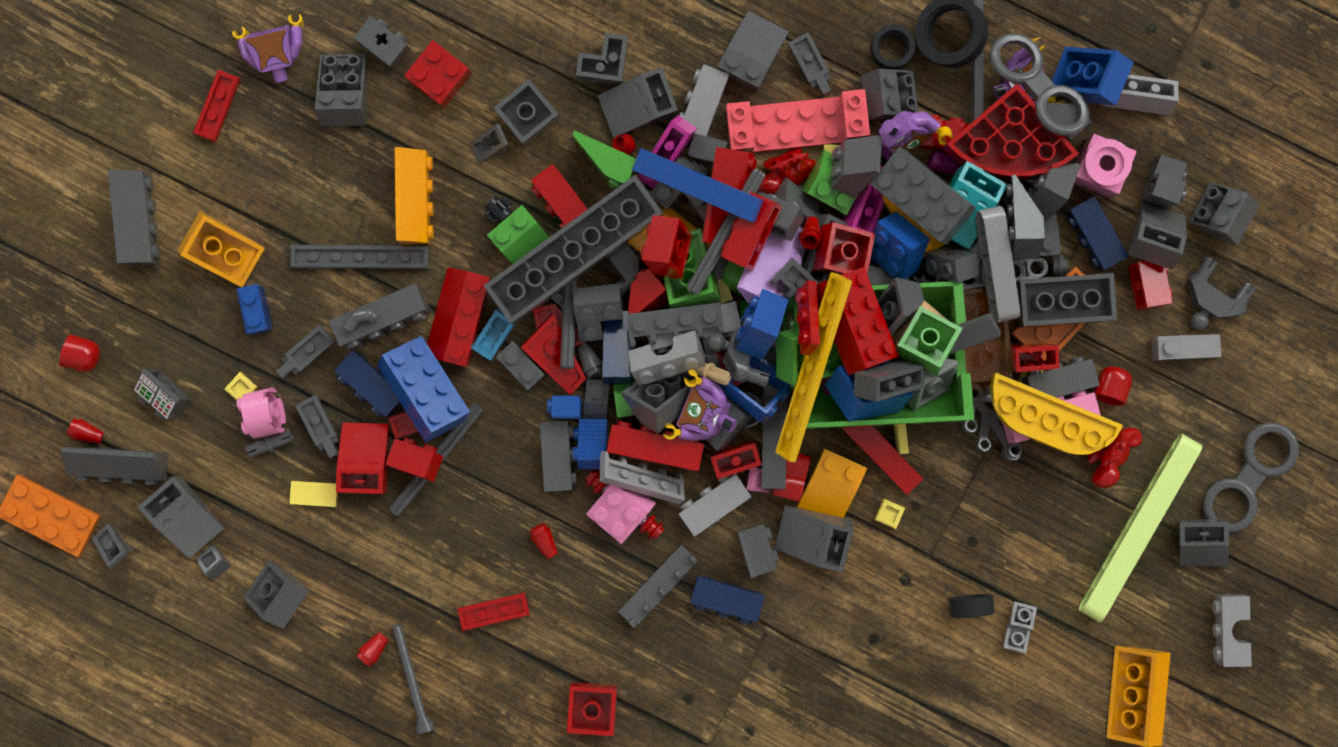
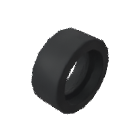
[870,24,915,70]
[949,594,995,618]

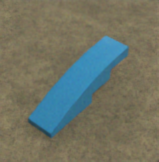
[472,307,517,361]

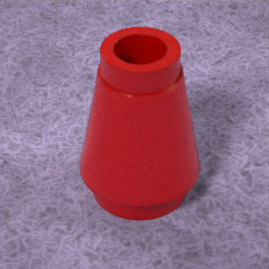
[799,216,822,249]
[67,418,104,445]
[529,523,558,559]
[356,631,389,667]

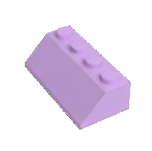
[737,227,806,304]

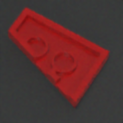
[520,314,586,395]

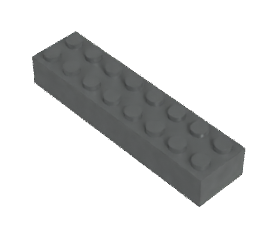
[484,175,665,324]

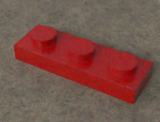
[796,280,820,356]

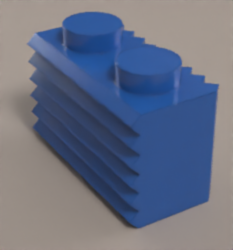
[237,284,274,335]
[547,395,582,419]
[573,419,608,470]

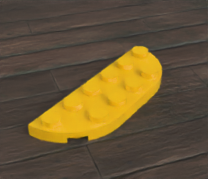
[990,373,1123,455]

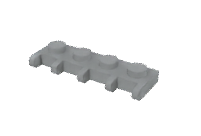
[600,451,685,505]

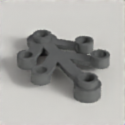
[962,383,1022,461]

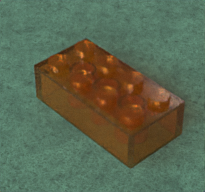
[963,288,1013,383]

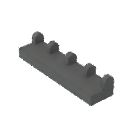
[618,544,698,628]

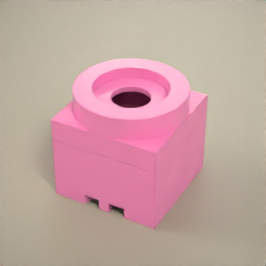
[1074,134,1137,199]

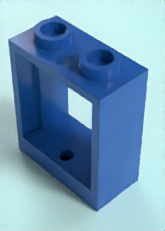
[719,356,792,423]

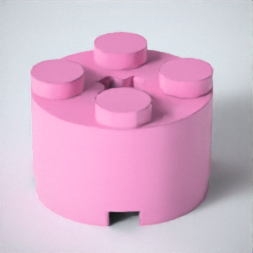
[237,387,286,439]

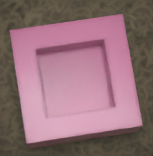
[746,467,769,493]

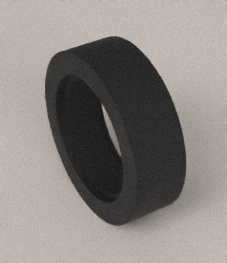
[915,0,988,68]

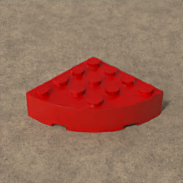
[943,83,1079,180]

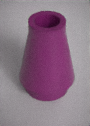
[927,150,962,175]

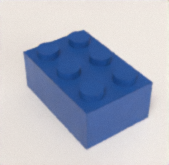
[1052,47,1134,105]
[825,360,914,422]

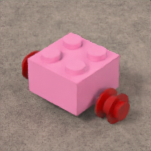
[585,469,664,544]

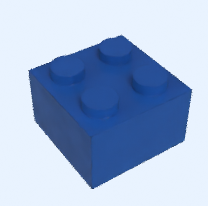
[870,212,930,279]
[735,288,789,360]

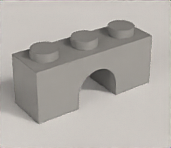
[628,330,706,386]
[1212,594,1252,667]

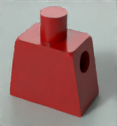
[1009,343,1060,372]

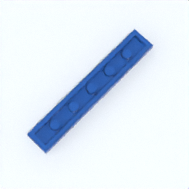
[632,148,764,223]

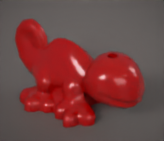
[757,148,817,195]
[1087,428,1142,488]

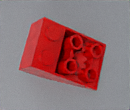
[336,423,389,494]

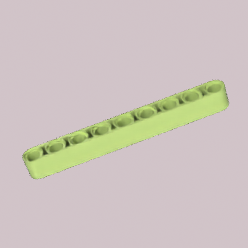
[1079,433,1202,622]

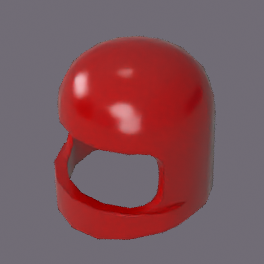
[59,334,101,372]
[1093,366,1133,406]

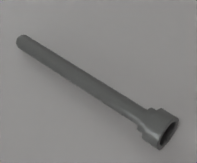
[392,624,435,735]

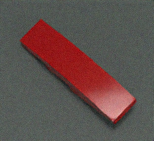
[841,426,923,495]

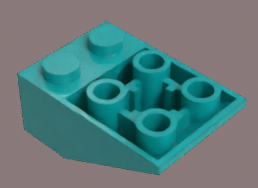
[950,161,1007,250]

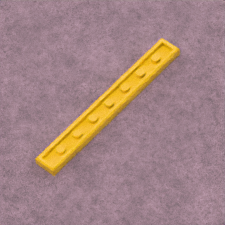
[775,272,852,462]

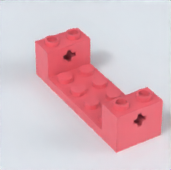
[725,89,870,153]

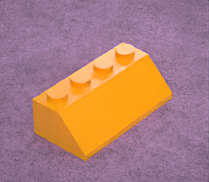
[395,147,434,245]
[1106,646,1171,747]

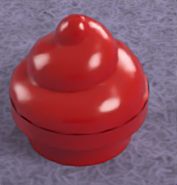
[612,133,636,155]

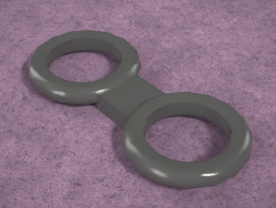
[989,34,1090,136]
[1202,423,1299,533]

